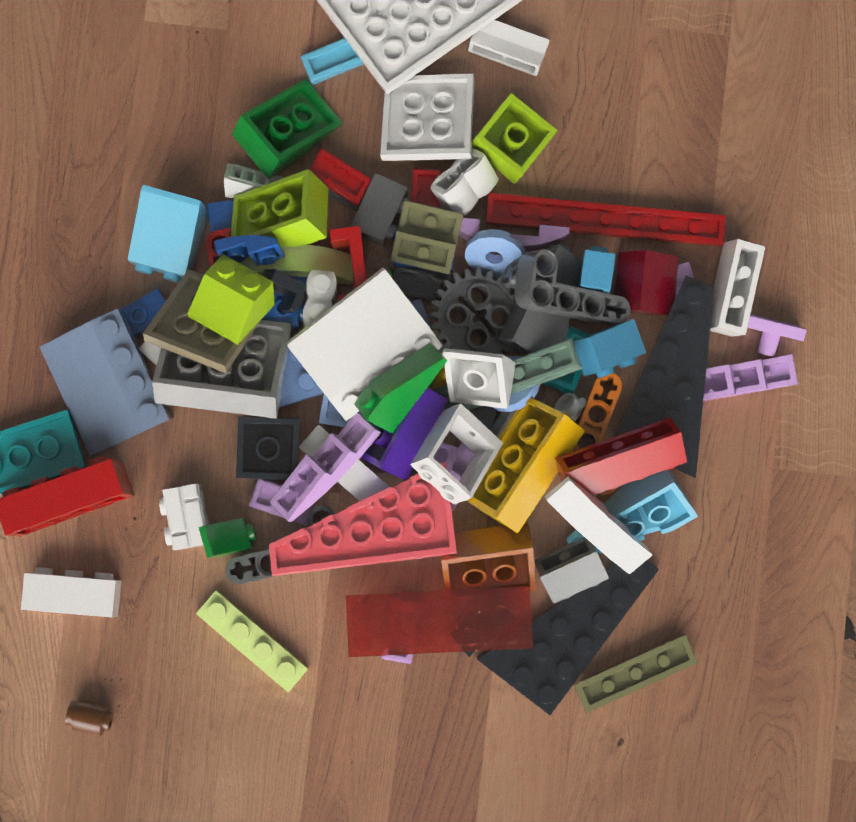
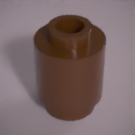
[65,699,114,736]

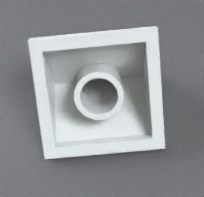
[443,348,516,409]

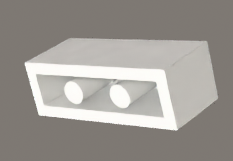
[710,239,765,337]
[21,567,122,617]

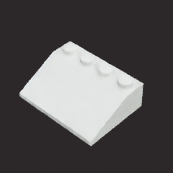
[285,268,442,421]

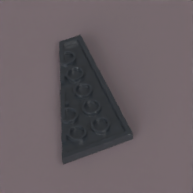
[614,275,714,478]

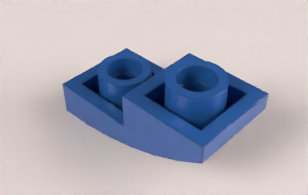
[214,235,285,266]

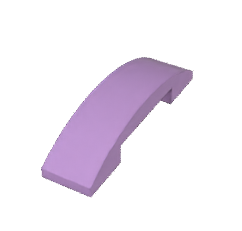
[459,218,570,251]

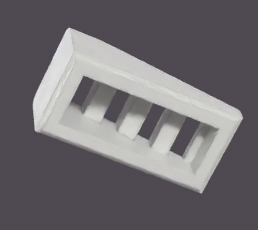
[224,163,284,198]

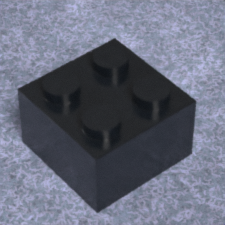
[236,416,300,480]

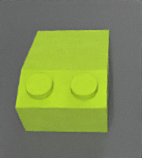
[231,169,329,247]

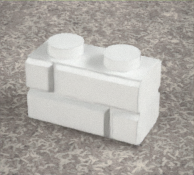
[159,483,209,550]

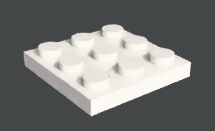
[380,74,475,161]

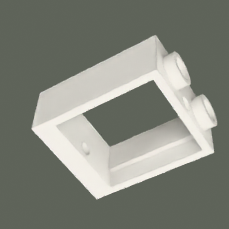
[410,403,503,504]

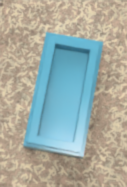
[300,38,364,85]

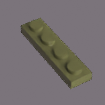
[573,634,698,713]

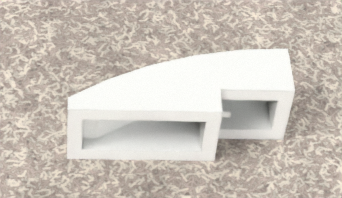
[299,425,389,501]

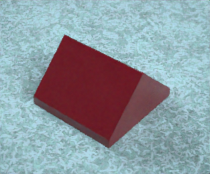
[615,250,679,316]

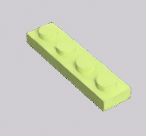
[196,590,309,692]

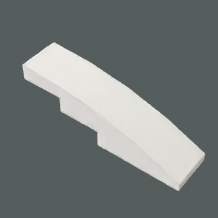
[545,477,652,574]

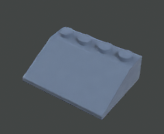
[39,309,173,456]

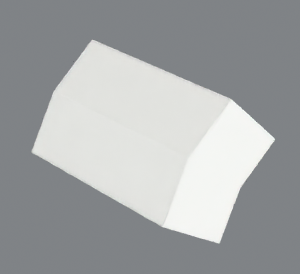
[468,20,550,76]

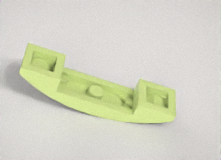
[240,245,353,284]

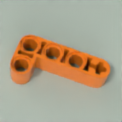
[572,373,622,496]

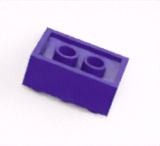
[361,388,448,481]

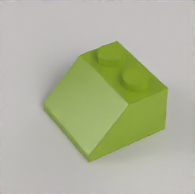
[188,254,275,345]

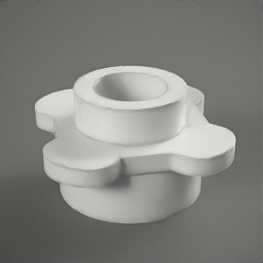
[555,393,586,422]

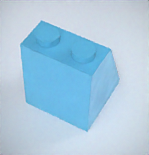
[128,185,209,283]

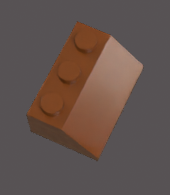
[441,522,537,603]

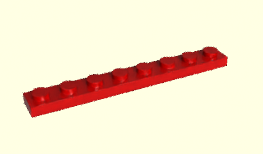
[486,193,726,247]

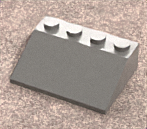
[152,320,291,419]

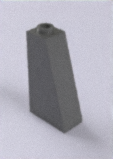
[498,244,581,356]

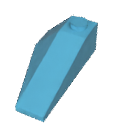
[566,470,698,554]

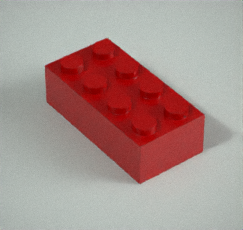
[0,456,135,537]

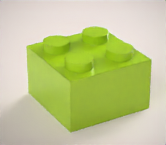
[472,93,558,184]

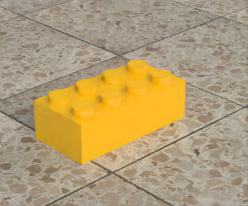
[466,398,585,533]

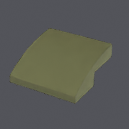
[391,200,464,274]

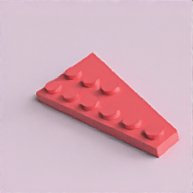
[269,461,457,576]

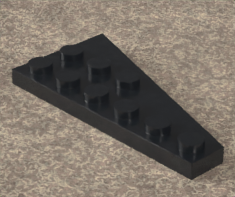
[477,560,659,715]

